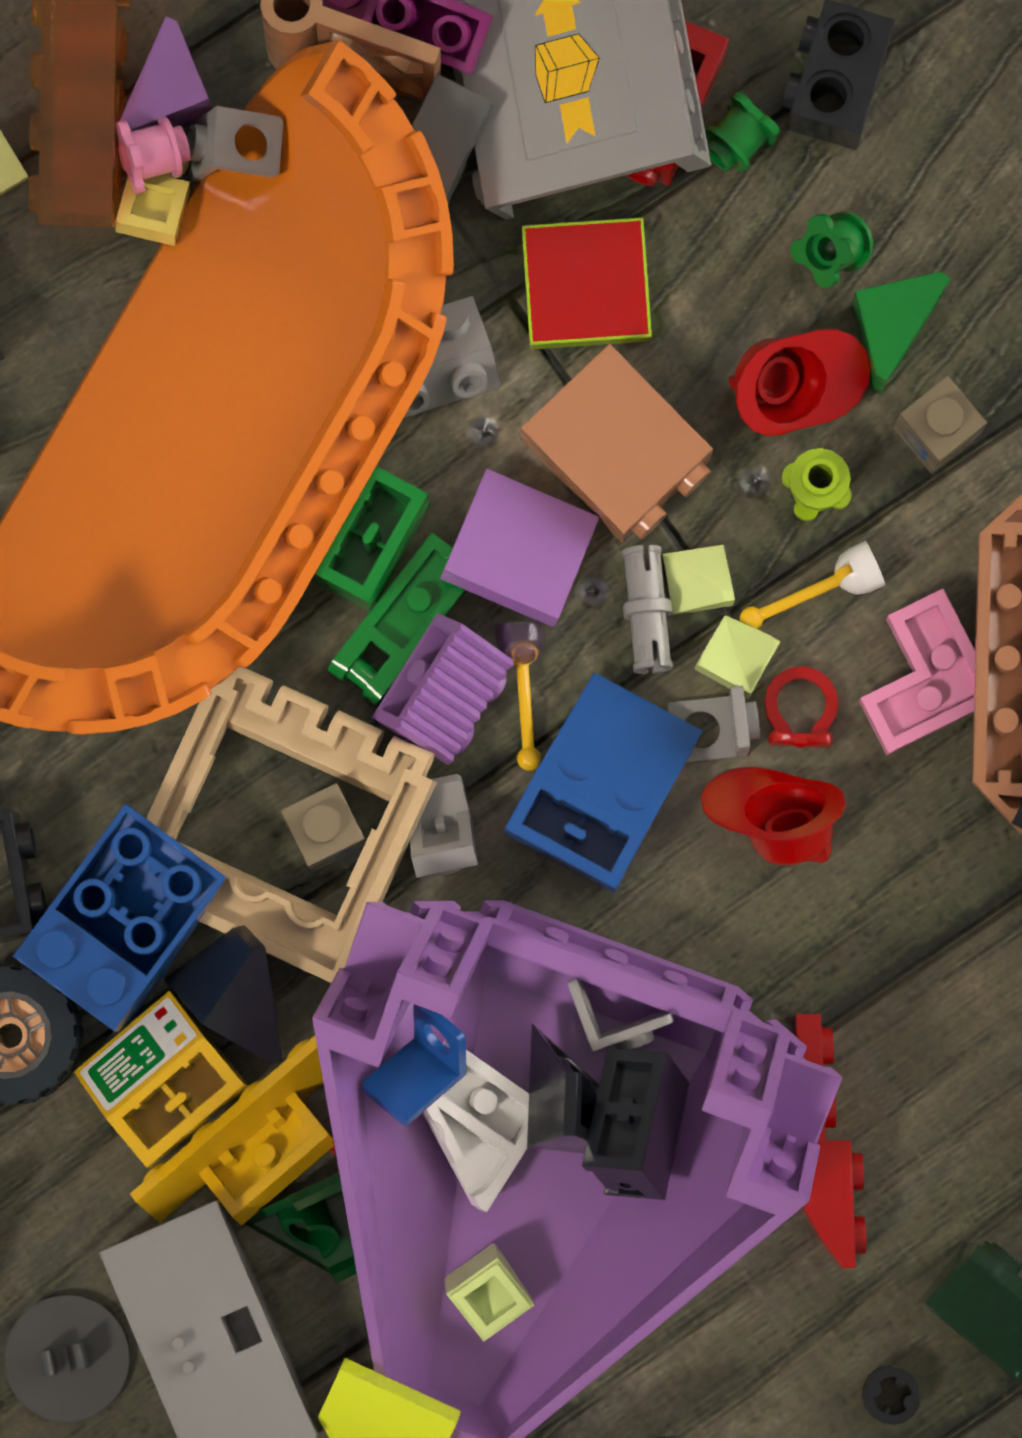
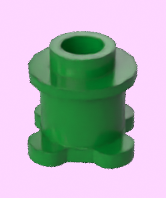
[705,91,781,172]
[790,211,873,288]

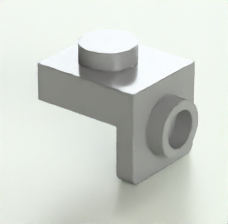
[410,774,478,878]

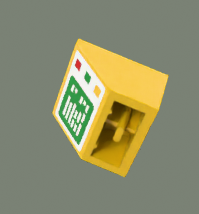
[74,991,249,1168]

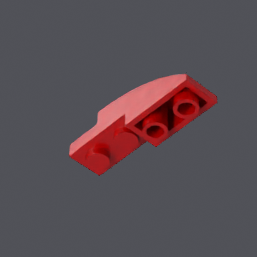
[792,1014,867,1268]

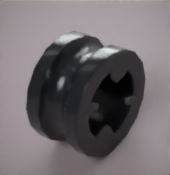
[862,1366,921,1425]

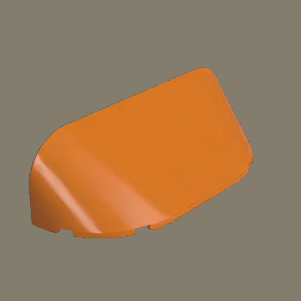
[0,40,454,734]

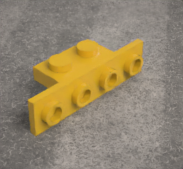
[130,1035,334,1226]

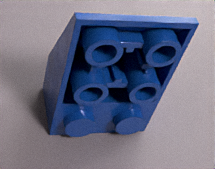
[505,672,703,894]
[13,804,227,1031]

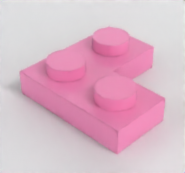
[859,589,975,756]

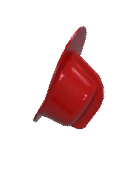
[728,329,870,436]
[701,767,846,865]

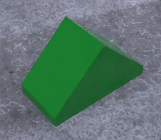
[851,271,951,393]

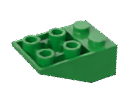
[311,466,430,612]

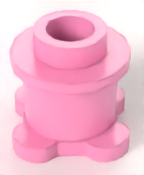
[116,116,191,194]

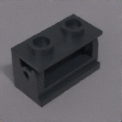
[582,1048,689,1200]

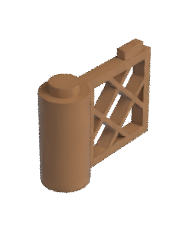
[260,0,441,103]

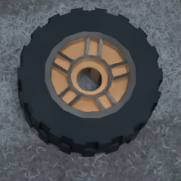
[0,966,83,1105]

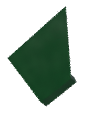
[244,1172,357,1283]

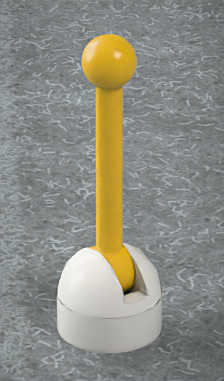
[739,540,886,629]

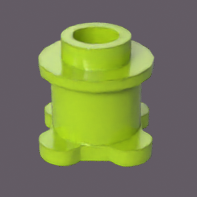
[782,448,852,521]

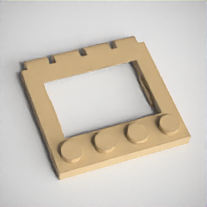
[146,667,437,983]

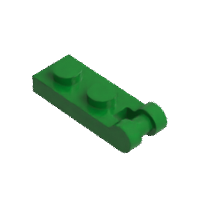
[327,532,467,708]

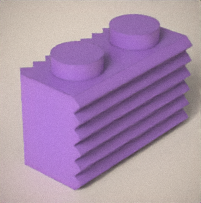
[372,613,513,765]

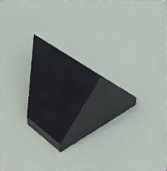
[164,925,283,1064]
[527,1023,600,1153]

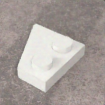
[423,1039,529,1212]

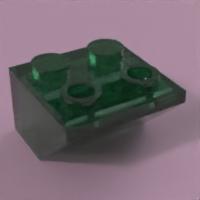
[918,1241,1022,1383]

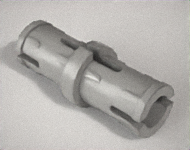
[622,545,673,674]

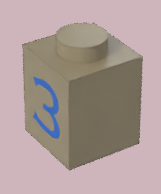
[893,376,987,475]
[280,783,366,872]

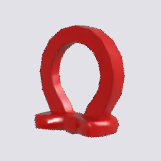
[764,666,839,748]

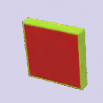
[522,218,652,350]

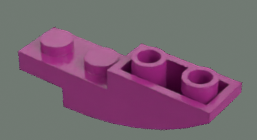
[322,0,494,74]

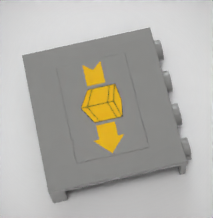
[452,0,711,220]

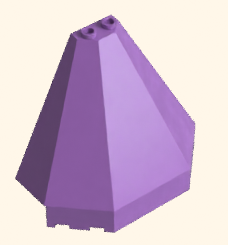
[312,900,842,1438]

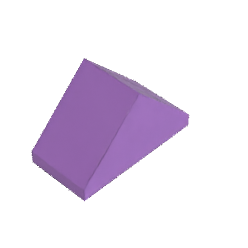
[120,17,212,131]

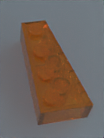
[28,0,131,227]

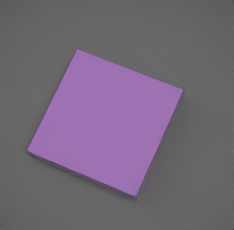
[440,468,599,627]

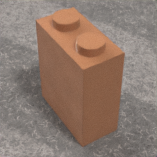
[521,344,713,544]

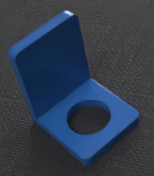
[362,1004,466,1125]

